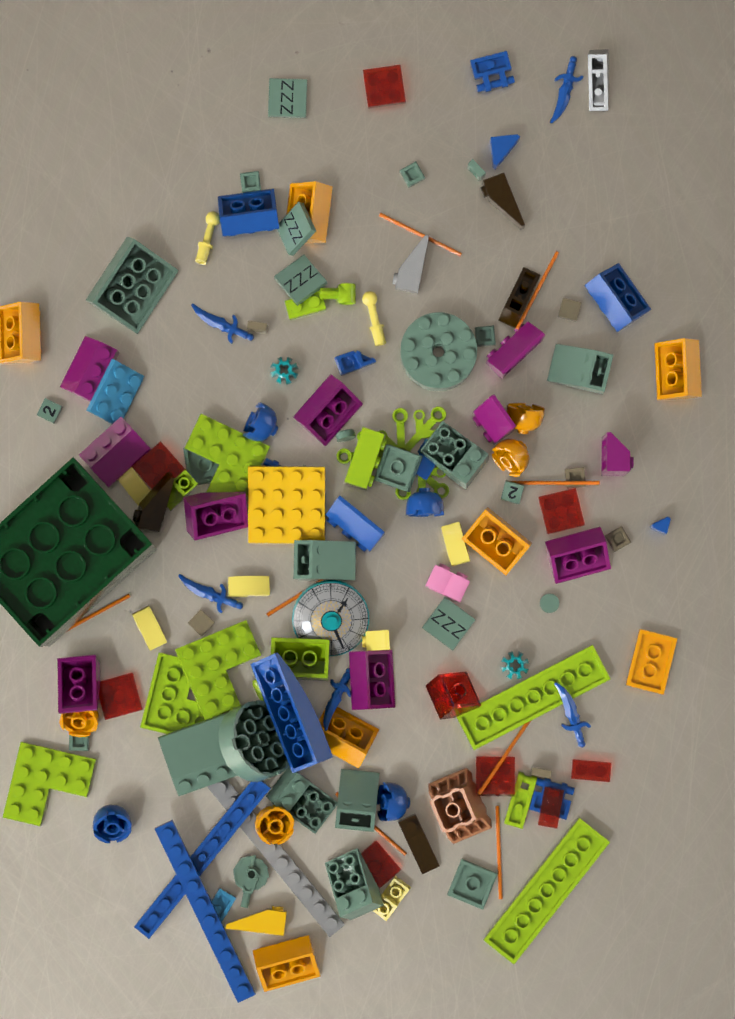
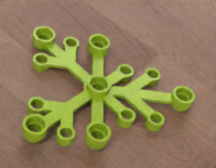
[337,407,449,500]

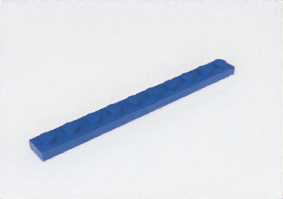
[134,781,271,939]
[155,819,256,1003]

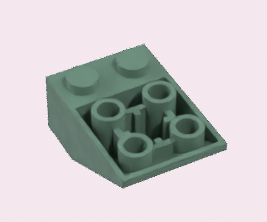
[547,344,613,395]
[420,421,489,489]
[293,540,356,581]
[266,766,338,834]
[335,769,380,832]
[325,848,384,920]

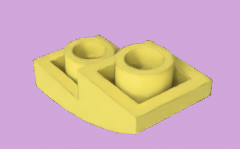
[118,467,151,506]
[441,522,470,566]
[228,576,270,597]
[132,606,167,651]
[373,876,411,921]

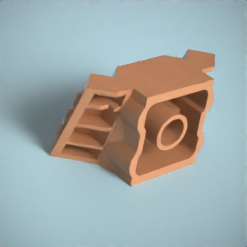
[428,768,492,844]

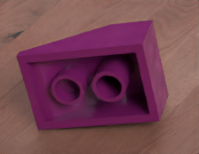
[472,394,516,445]
[183,492,248,540]
[57,655,100,714]

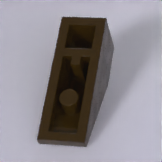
[480,173,525,230]
[498,267,541,328]
[133,472,175,532]
[398,813,440,874]

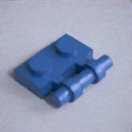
[470,51,515,92]
[529,778,575,820]

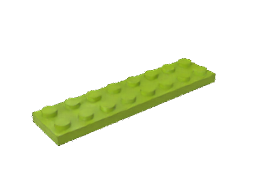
[456,645,610,750]
[483,818,610,964]

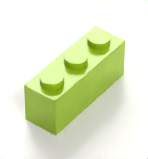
[344,427,387,490]

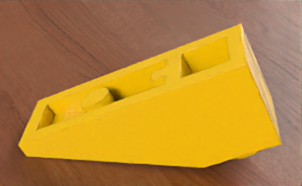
[226,906,287,936]

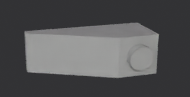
[588,49,609,111]
[392,235,429,294]

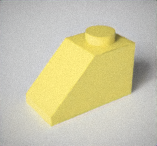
[362,630,390,651]

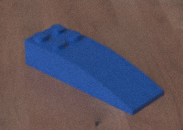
[250,652,333,773]

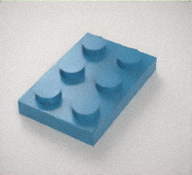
[86,359,144,424]

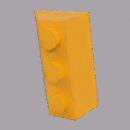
[286,181,333,243]
[0,302,41,364]
[655,338,702,400]
[462,507,532,575]
[319,707,379,768]
[253,935,321,992]

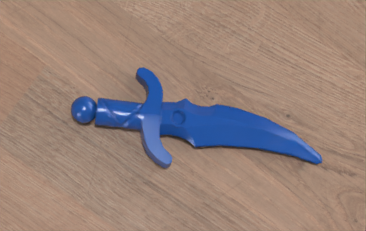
[550,56,583,123]
[191,304,254,344]
[179,574,243,613]
[323,668,351,731]
[554,682,591,748]

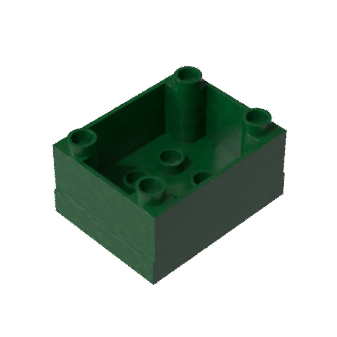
[0,457,157,647]

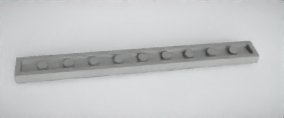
[207,779,345,937]

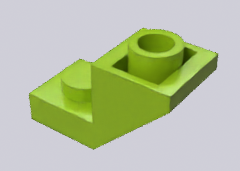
[167,470,198,511]

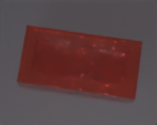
[571,759,611,782]
[538,786,564,829]

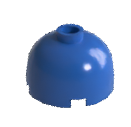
[243,402,278,441]
[406,488,444,517]
[376,782,410,821]
[92,804,132,843]

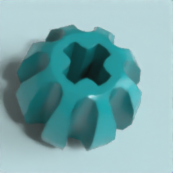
[270,357,299,385]
[501,651,529,680]

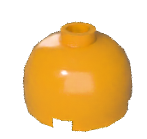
[506,403,545,434]
[491,438,530,477]
[59,710,99,737]
[255,805,294,845]

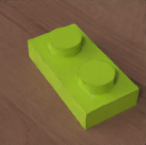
[285,291,326,320]

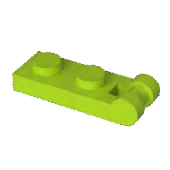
[504,771,537,829]

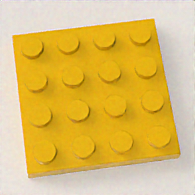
[248,466,325,543]

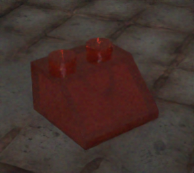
[425,672,481,720]

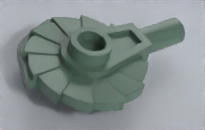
[233,855,269,908]

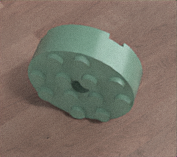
[400,312,477,391]
[218,700,289,782]

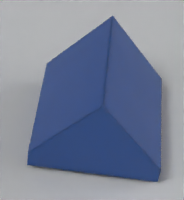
[650,517,671,535]

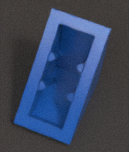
[490,134,520,170]

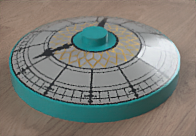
[292,580,369,656]

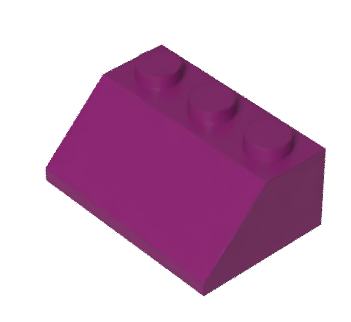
[486,321,545,379]
[60,336,119,402]
[293,374,363,446]
[79,417,151,488]
[601,432,634,476]
[545,527,611,584]
[349,650,395,710]

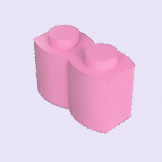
[425,563,470,603]

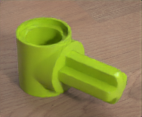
[319,283,356,305]

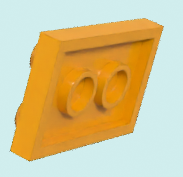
[625,629,677,695]

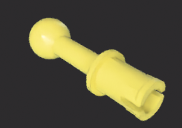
[195,211,220,265]
[362,291,386,346]

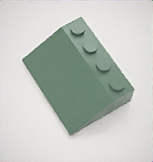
[86,237,179,334]
[158,712,238,796]

